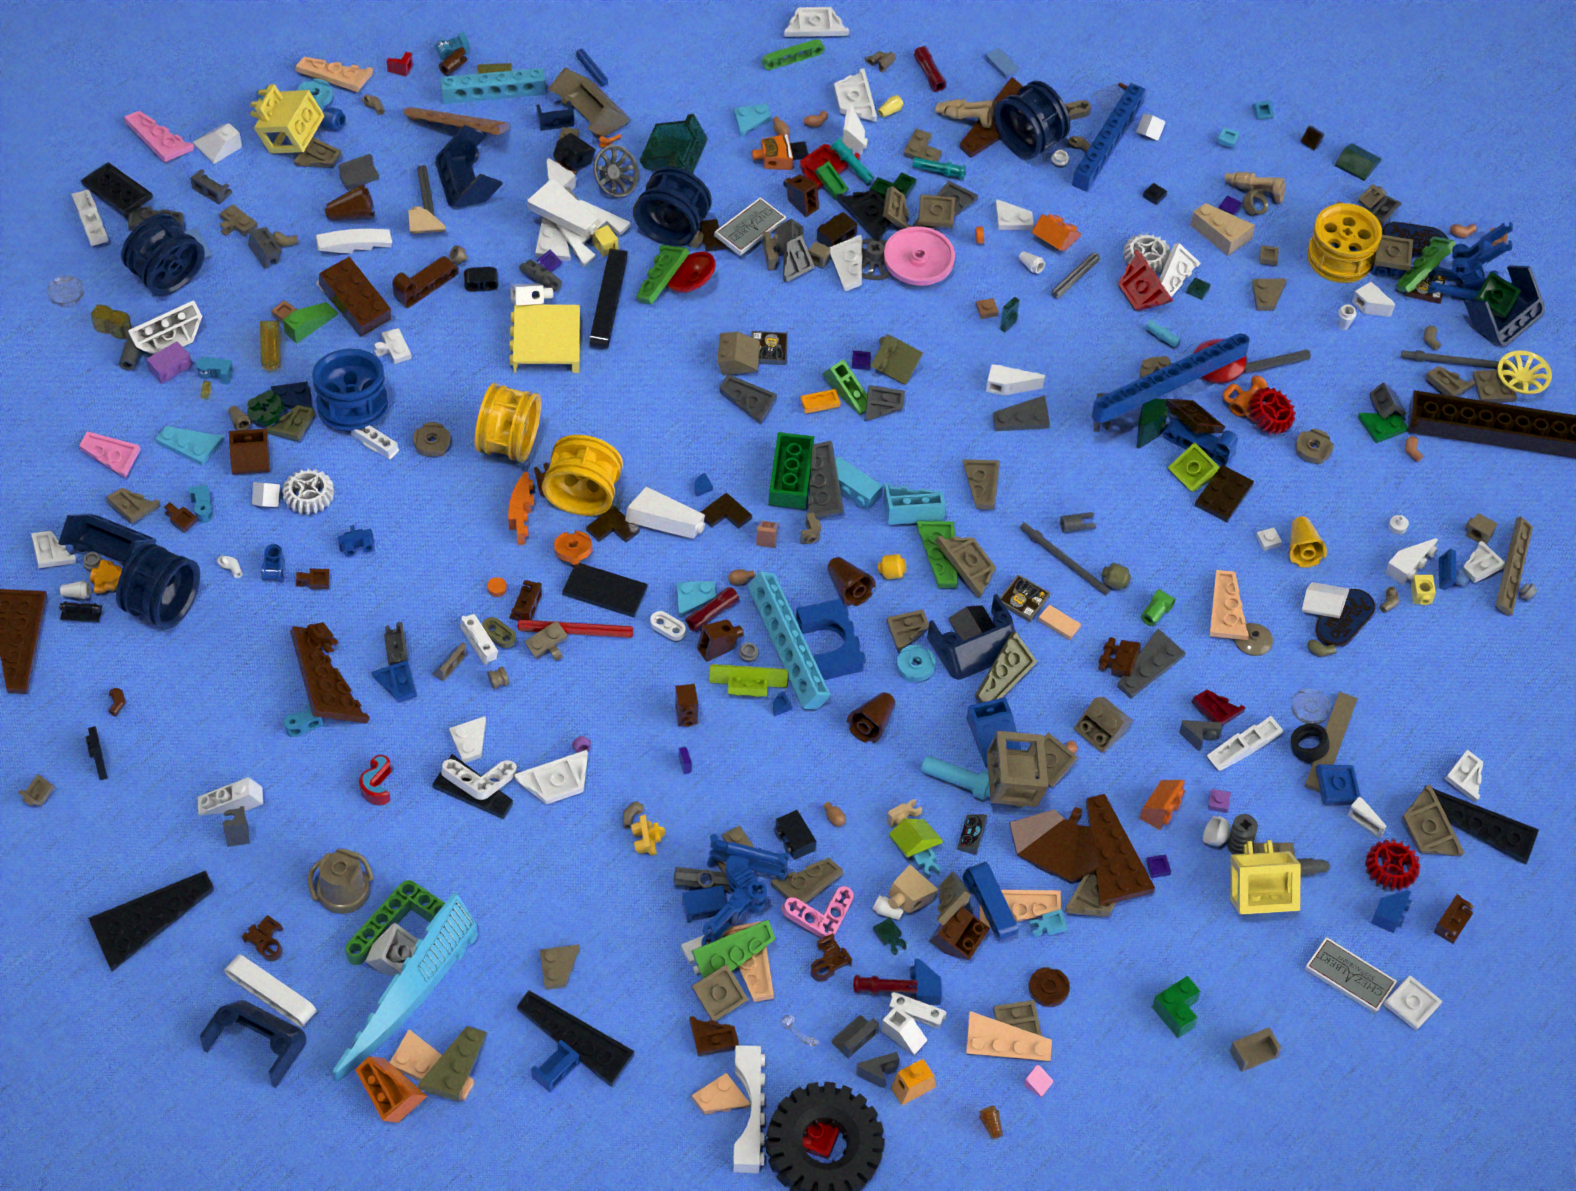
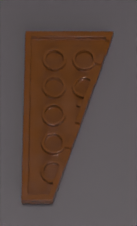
[959,77,1023,158]

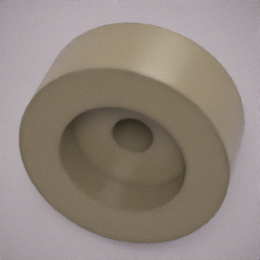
[687,230,703,248]
[449,245,468,265]

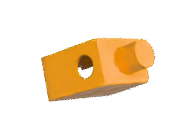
[891,1059,936,1105]

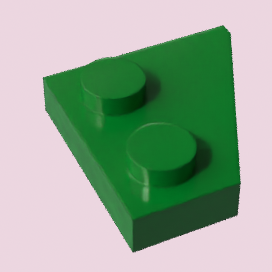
[1358,413,1408,443]

